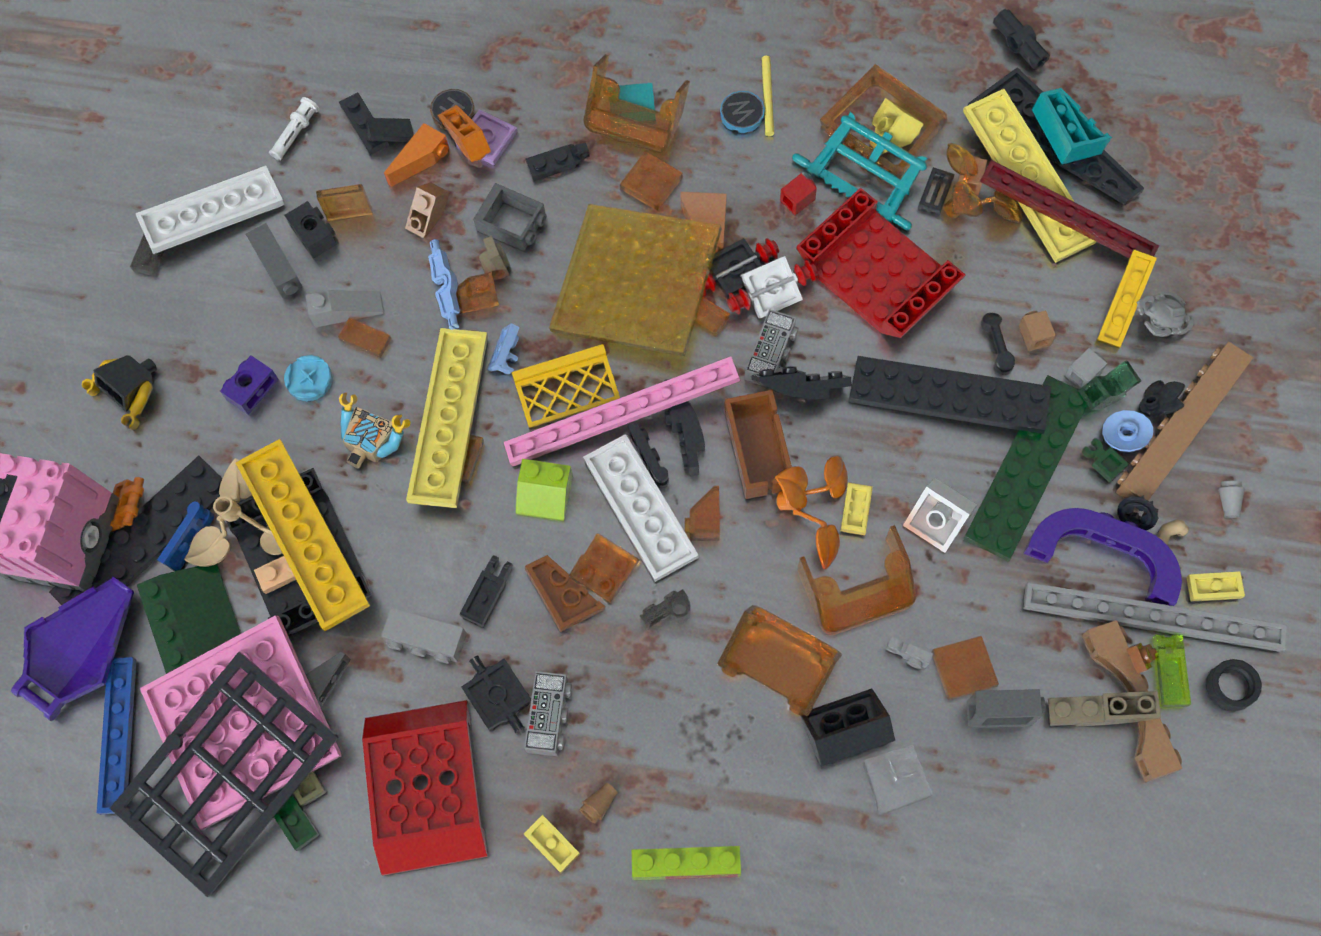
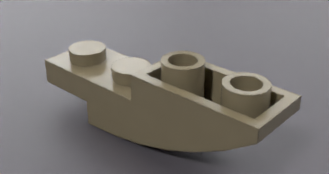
[1048,691,1161,727]

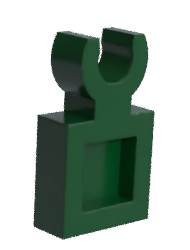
[1082,438,1129,483]

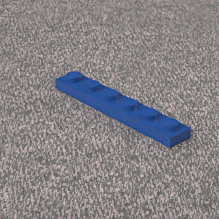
[96,657,137,815]

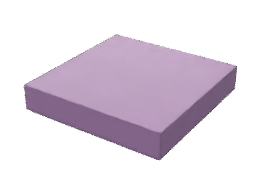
[455,109,518,165]

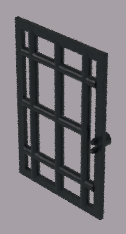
[109,652,339,897]

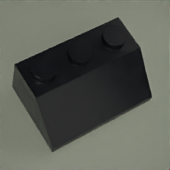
[800,688,896,767]

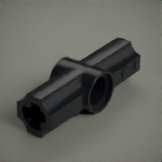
[993,8,1050,69]

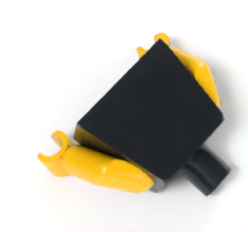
[82,355,157,430]

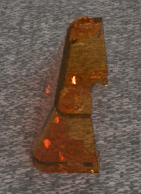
[717,605,842,716]

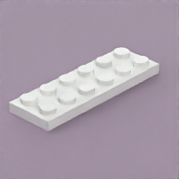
[135,166,284,254]
[583,434,699,582]

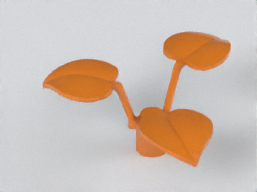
[775,456,848,569]

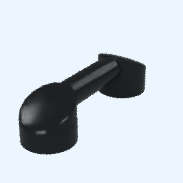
[981,313,1015,375]

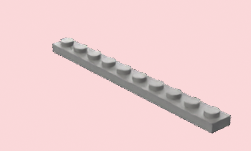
[1023,582,1287,652]

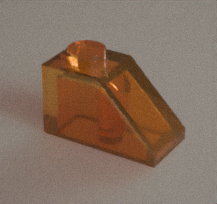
[456,272,499,314]
[685,486,720,541]

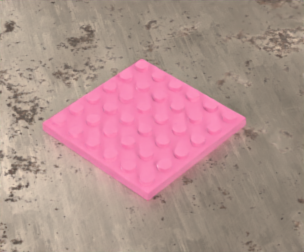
[140,615,342,830]

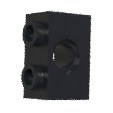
[284,201,337,259]

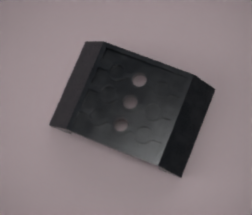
[226,468,372,636]

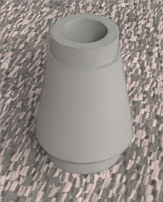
[1218,481,1245,518]

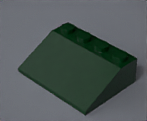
[137,564,242,674]

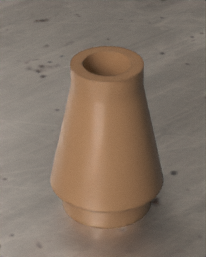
[580,783,618,823]

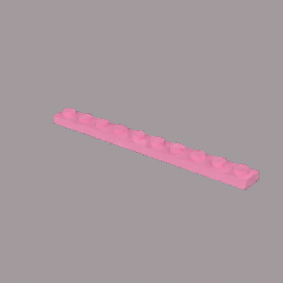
[504,357,740,467]

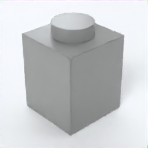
[1065,348,1108,391]

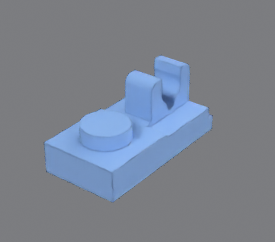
[487,323,520,374]

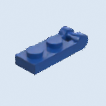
[157,501,214,571]

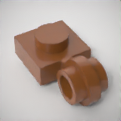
[1127,643,1157,674]

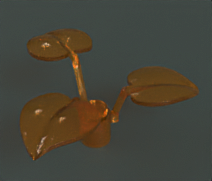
[944,143,1022,223]

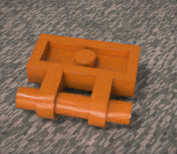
[110,477,144,532]

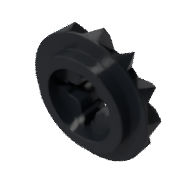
[1117,494,1159,531]

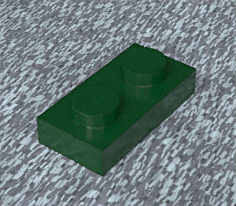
[274,794,319,851]

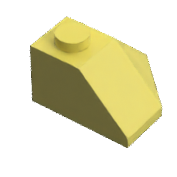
[869,98,923,153]

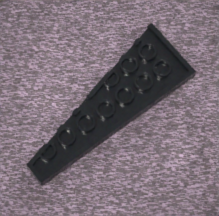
[968,67,1144,205]

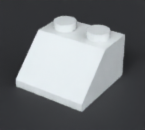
[903,478,977,553]

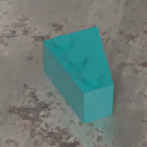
[1032,88,1112,164]

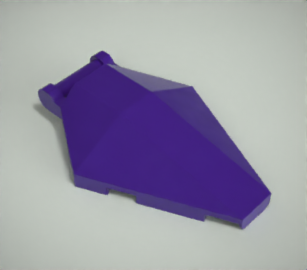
[11,577,134,721]

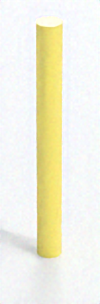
[762,55,774,136]

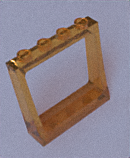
[820,64,948,178]

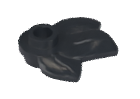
[1140,380,1185,417]

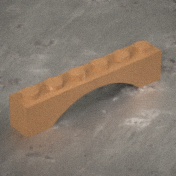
[1082,620,1182,783]

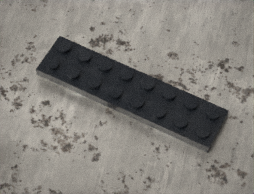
[849,356,1052,434]
[49,455,222,605]

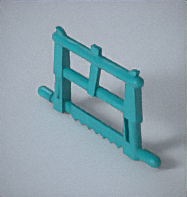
[792,112,928,230]

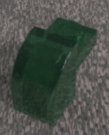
[1078,361,1141,410]

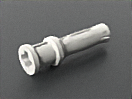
[269,97,319,161]

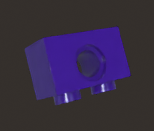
[220,355,279,415]

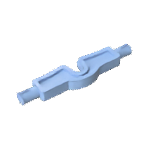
[428,239,460,330]

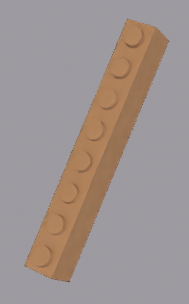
[1115,341,1254,500]

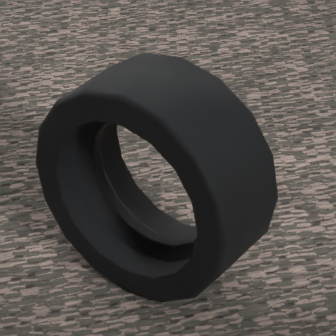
[1206,659,1262,712]

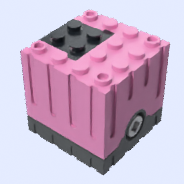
[0,453,119,592]

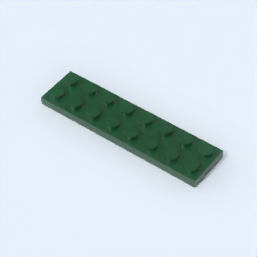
[963,375,1092,562]

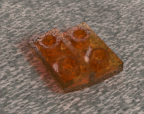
[569,533,640,602]

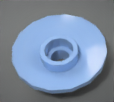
[1102,410,1153,452]

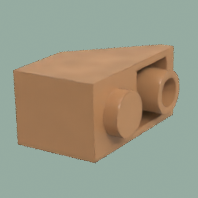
[405,182,450,238]

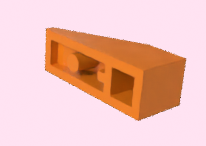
[438,105,491,162]
[384,123,449,186]

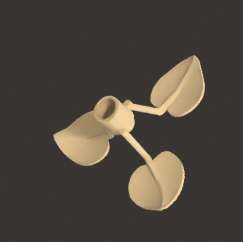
[184,458,283,566]

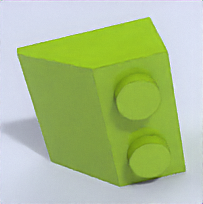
[516,459,573,521]

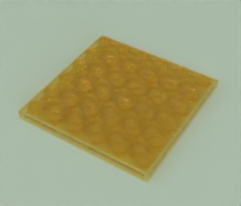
[549,204,722,356]

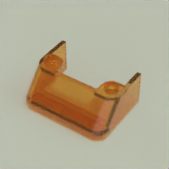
[584,54,690,153]
[797,525,916,635]

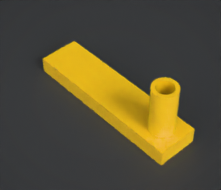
[1097,250,1157,348]

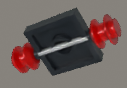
[692,238,779,299]

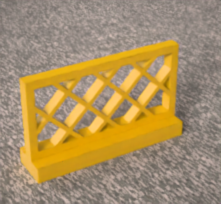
[512,344,620,429]

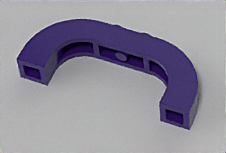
[1024,508,1182,606]

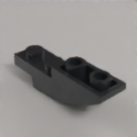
[751,366,852,399]
[664,379,705,476]

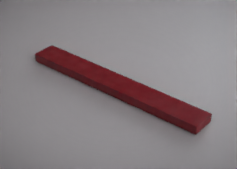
[979,160,1160,259]

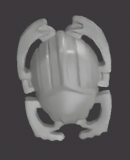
[1136,292,1194,336]

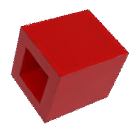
[780,173,817,216]

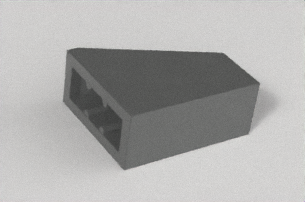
[246,223,303,298]

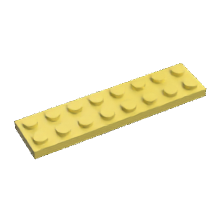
[963,89,1096,263]
[406,328,488,508]

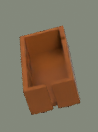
[724,390,792,499]

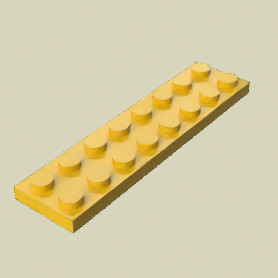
[235,439,370,631]

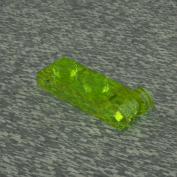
[1153,635,1191,707]

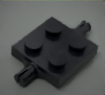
[461,655,531,733]

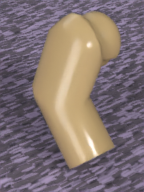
[1157,519,1189,544]

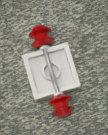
[727,256,818,318]

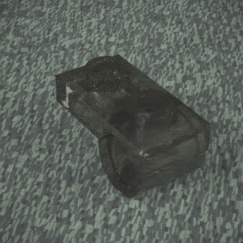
[640,589,691,630]

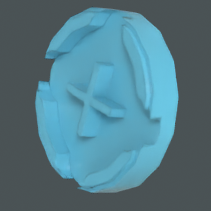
[284,355,333,402]

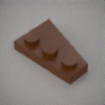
[525,555,606,632]

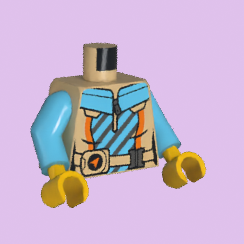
[339,392,411,469]

